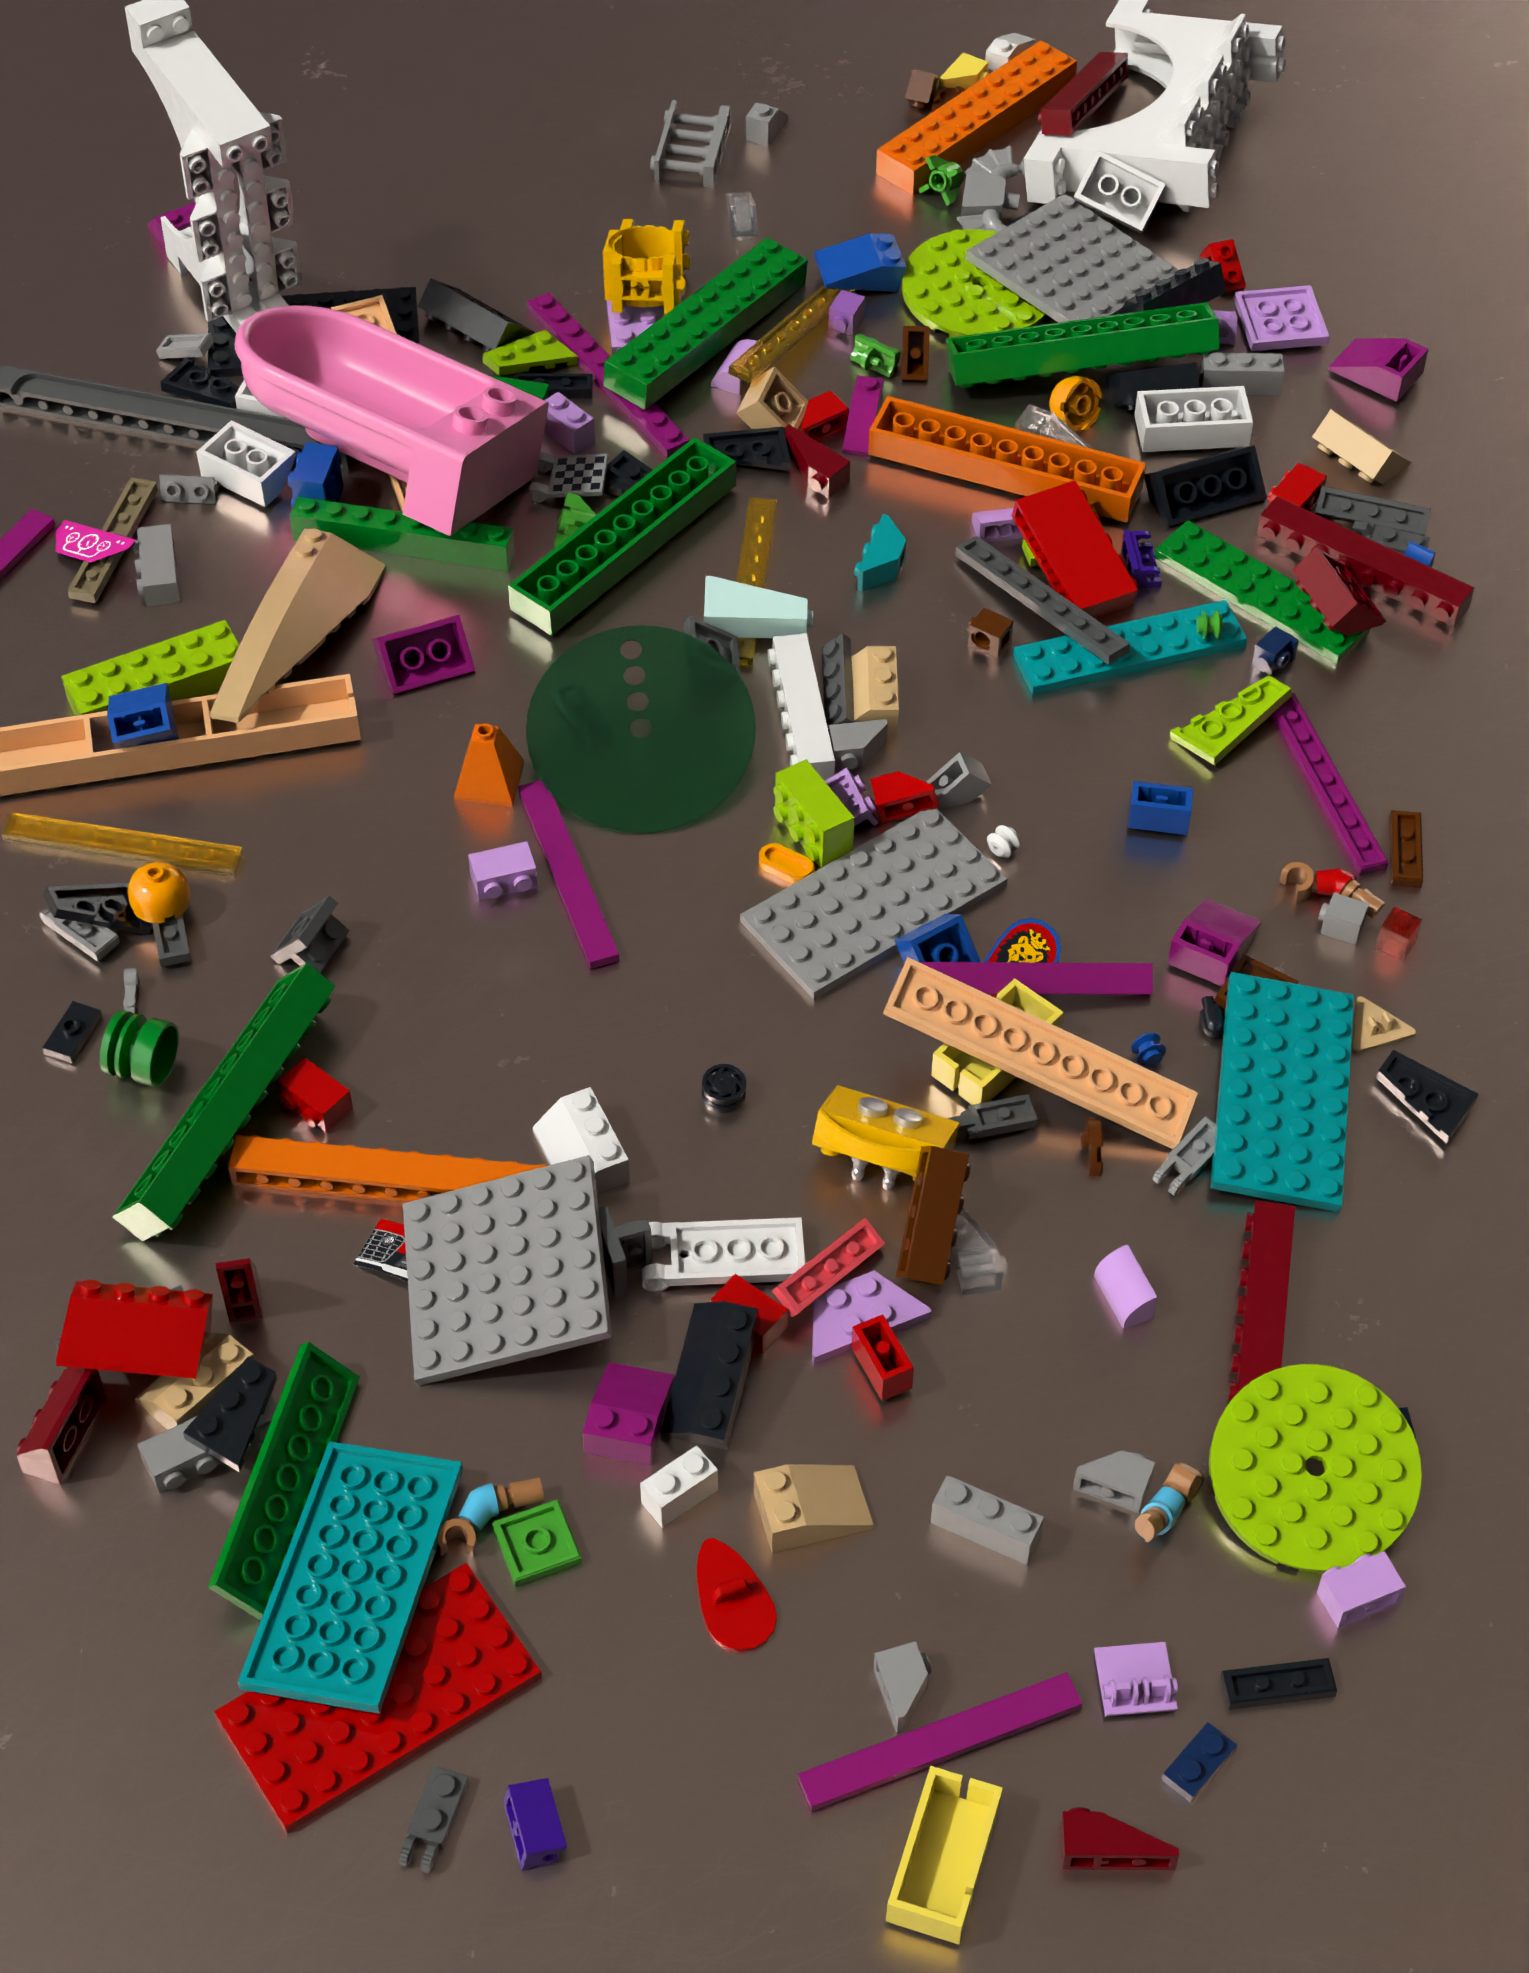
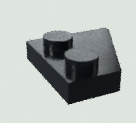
[603,450,653,496]

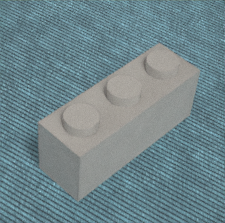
[1199,352,1285,396]
[133,524,180,607]
[931,1475,1044,1565]

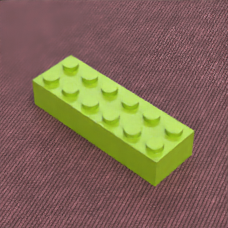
[61,620,239,716]

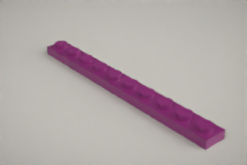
[527,292,690,458]

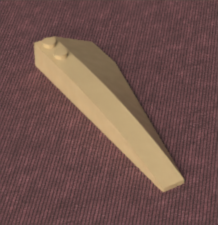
[210,528,386,723]

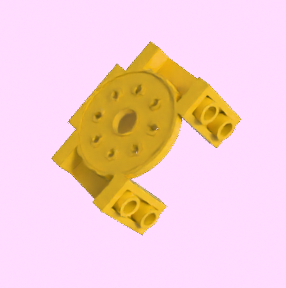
[603,219,690,314]

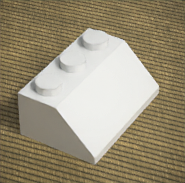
[1074,150,1166,234]
[197,420,296,507]
[532,1087,630,1194]

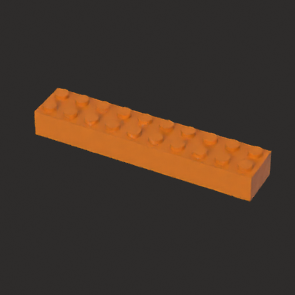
[876,40,1077,195]
[868,396,1146,523]

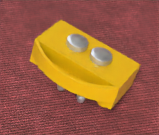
[812,1085,960,1190]

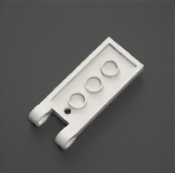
[642,1217,805,1292]

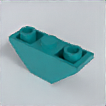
[854,514,907,591]

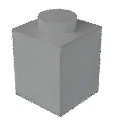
[1318,893,1369,945]

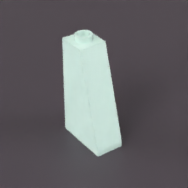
[704,576,813,638]

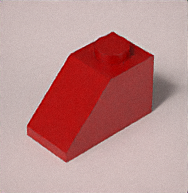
[801,390,849,442]
[870,771,940,824]

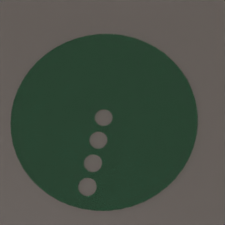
[526,625,756,833]

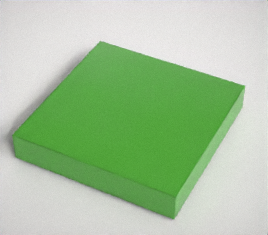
[492,1499,582,1587]

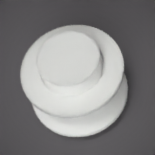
[987,825,1020,858]

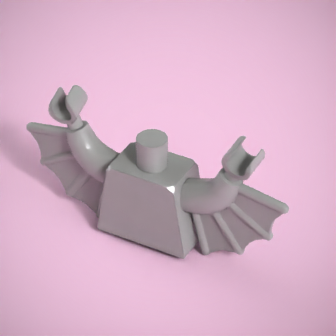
[957,146,1025,232]

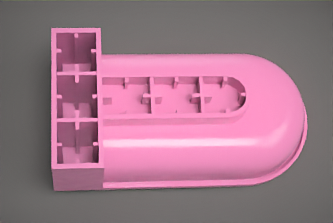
[235,305,549,536]

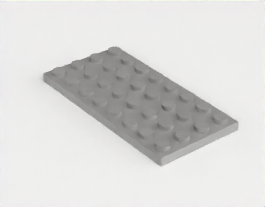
[740,809,1008,1000]

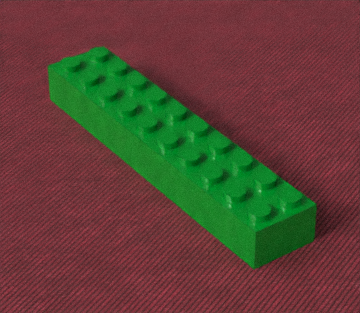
[603,237,808,410]
[946,302,1220,388]
[508,437,736,636]
[112,962,336,1241]

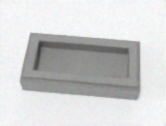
[156,333,214,359]

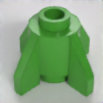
[918,155,964,206]
[553,492,596,547]

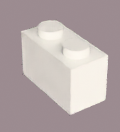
[640,1445,718,1528]

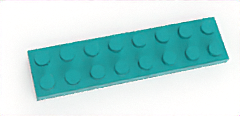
[1013,600,1247,695]

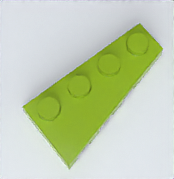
[1170,675,1292,765]

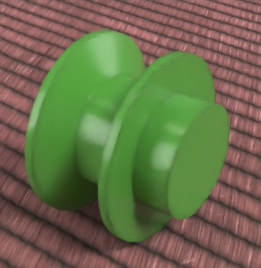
[1196,610,1223,639]

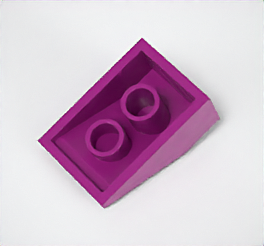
[582,1362,675,1466]

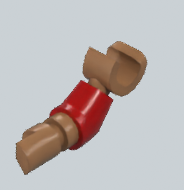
[1279,862,1385,919]

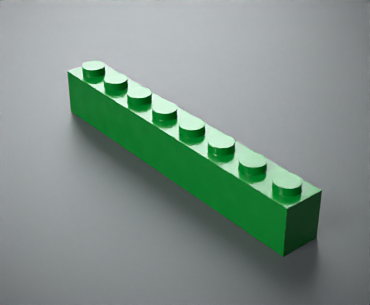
[290,497,515,571]

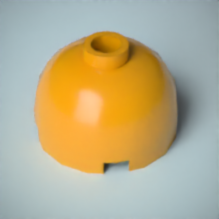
[1049,376,1102,431]
[128,861,191,923]

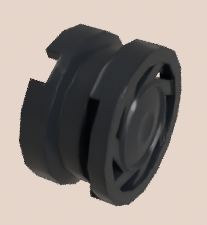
[701,1064,747,1113]

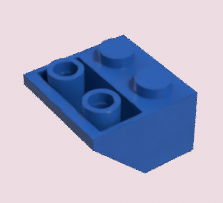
[107,683,179,749]
[1128,780,1193,835]

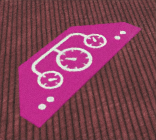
[56,520,136,562]

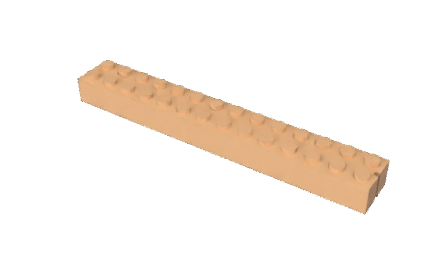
[0,674,361,796]

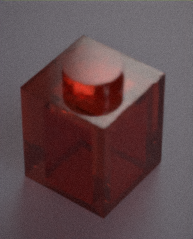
[1375,906,1422,962]

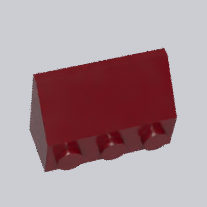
[1292,547,1386,636]
[16,1367,107,1485]

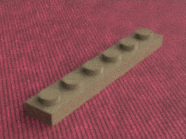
[67,477,158,603]

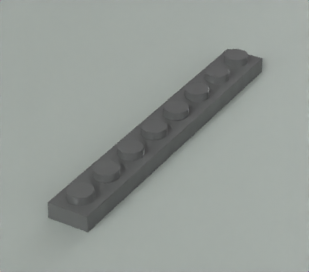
[956,535,1130,665]

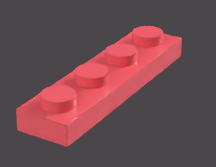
[772,1217,886,1317]

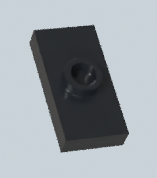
[42,1001,102,1063]

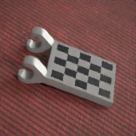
[529,452,609,503]

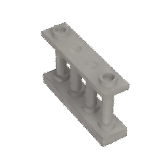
[650,100,730,188]

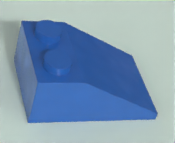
[814,233,906,292]

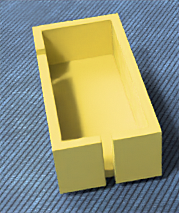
[931,978,1064,1105]
[886,1766,1003,1945]

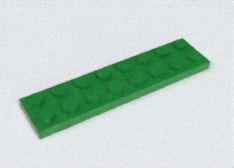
[1154,520,1370,664]
[207,1342,360,1620]

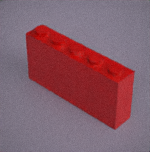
[1011,481,1138,618]

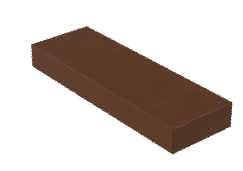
[1389,810,1423,888]

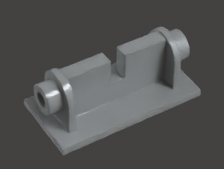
[159,474,219,504]

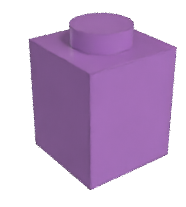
[828,290,865,336]

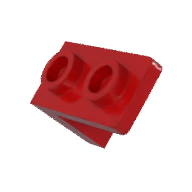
[1200,239,1246,294]

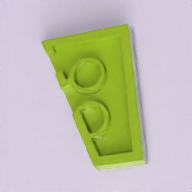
[483,330,578,375]

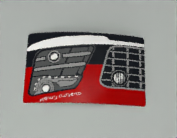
[353,1219,408,1282]

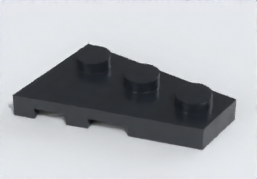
[160,357,240,408]
[703,426,791,471]
[43,882,153,935]
[1376,1050,1479,1144]
[183,1356,277,1472]

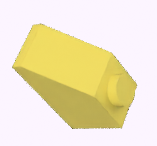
[939,53,990,89]

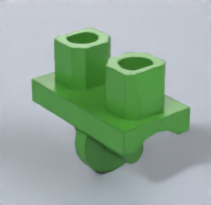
[850,334,901,377]

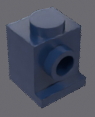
[1252,626,1299,675]

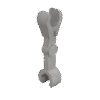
[123,968,140,1014]

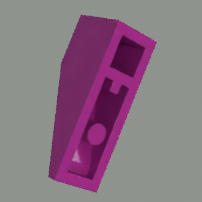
[842,375,884,457]

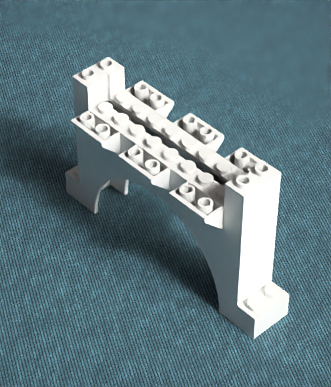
[125,0,303,333]
[1024,0,1286,212]

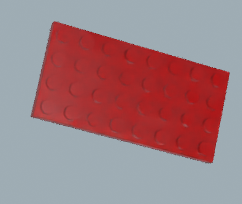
[214,1563,542,1833]

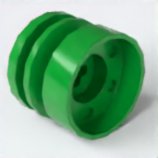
[100,1009,179,1088]

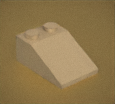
[754,1464,874,1553]

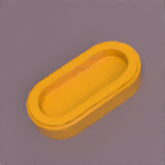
[759,843,815,884]

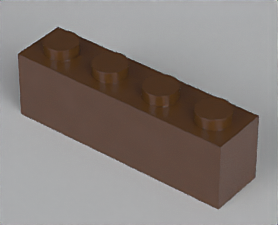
[895,1146,971,1286]

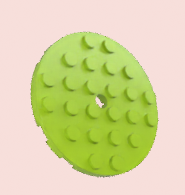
[902,229,1047,338]
[1209,1364,1422,1573]

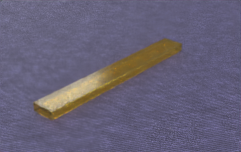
[728,284,856,383]
[736,497,777,665]
[2,812,243,876]

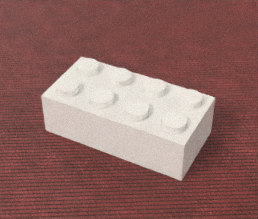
[1134,386,1253,452]

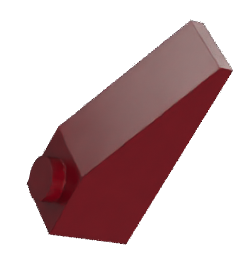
[785,424,850,498]
[215,1258,263,1323]
[1060,1807,1179,1870]

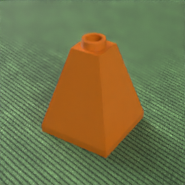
[454,723,524,807]

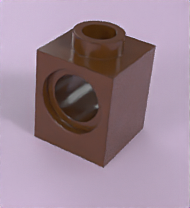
[967,608,1014,658]

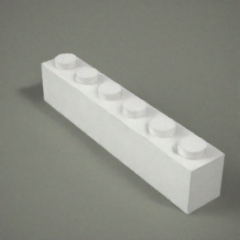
[768,633,835,781]

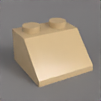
[737,367,808,432]

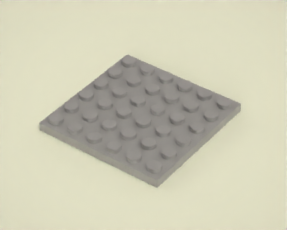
[965,193,1179,323]
[403,1155,612,1386]

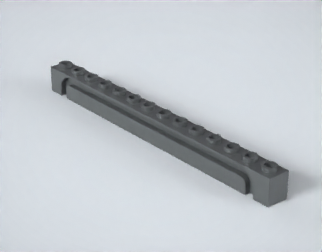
[0,365,355,473]

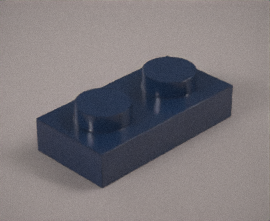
[1161,1722,1237,1803]

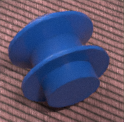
[1131,1033,1166,1066]

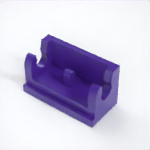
[1121,530,1162,589]
[503,1778,567,1871]

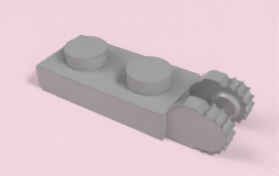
[39,909,120,962]
[1152,1116,1216,1196]

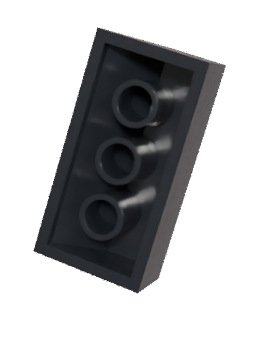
[1119,258,1227,314]
[417,278,535,352]
[1144,445,1267,526]
[660,1301,761,1450]

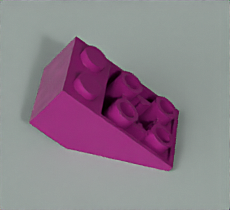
[1328,338,1429,402]
[1167,898,1262,986]

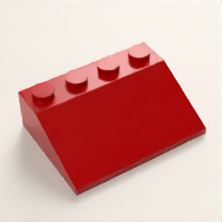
[56,1280,213,1379]

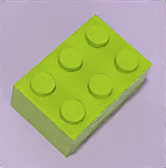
[773,759,854,868]

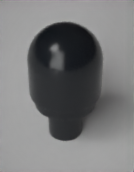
[1199,996,1225,1038]

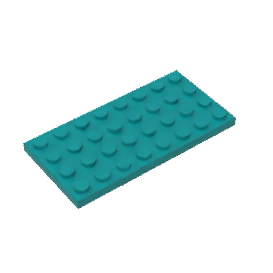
[1210,972,1354,1212]
[238,1441,463,1714]

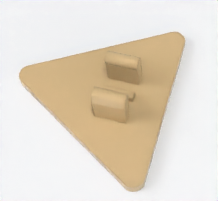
[1352,996,1416,1053]

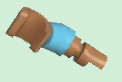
[1135,1463,1204,1543]
[437,1477,544,1557]

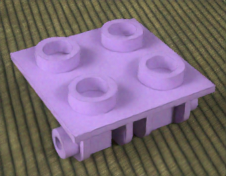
[1094,1642,1178,1717]

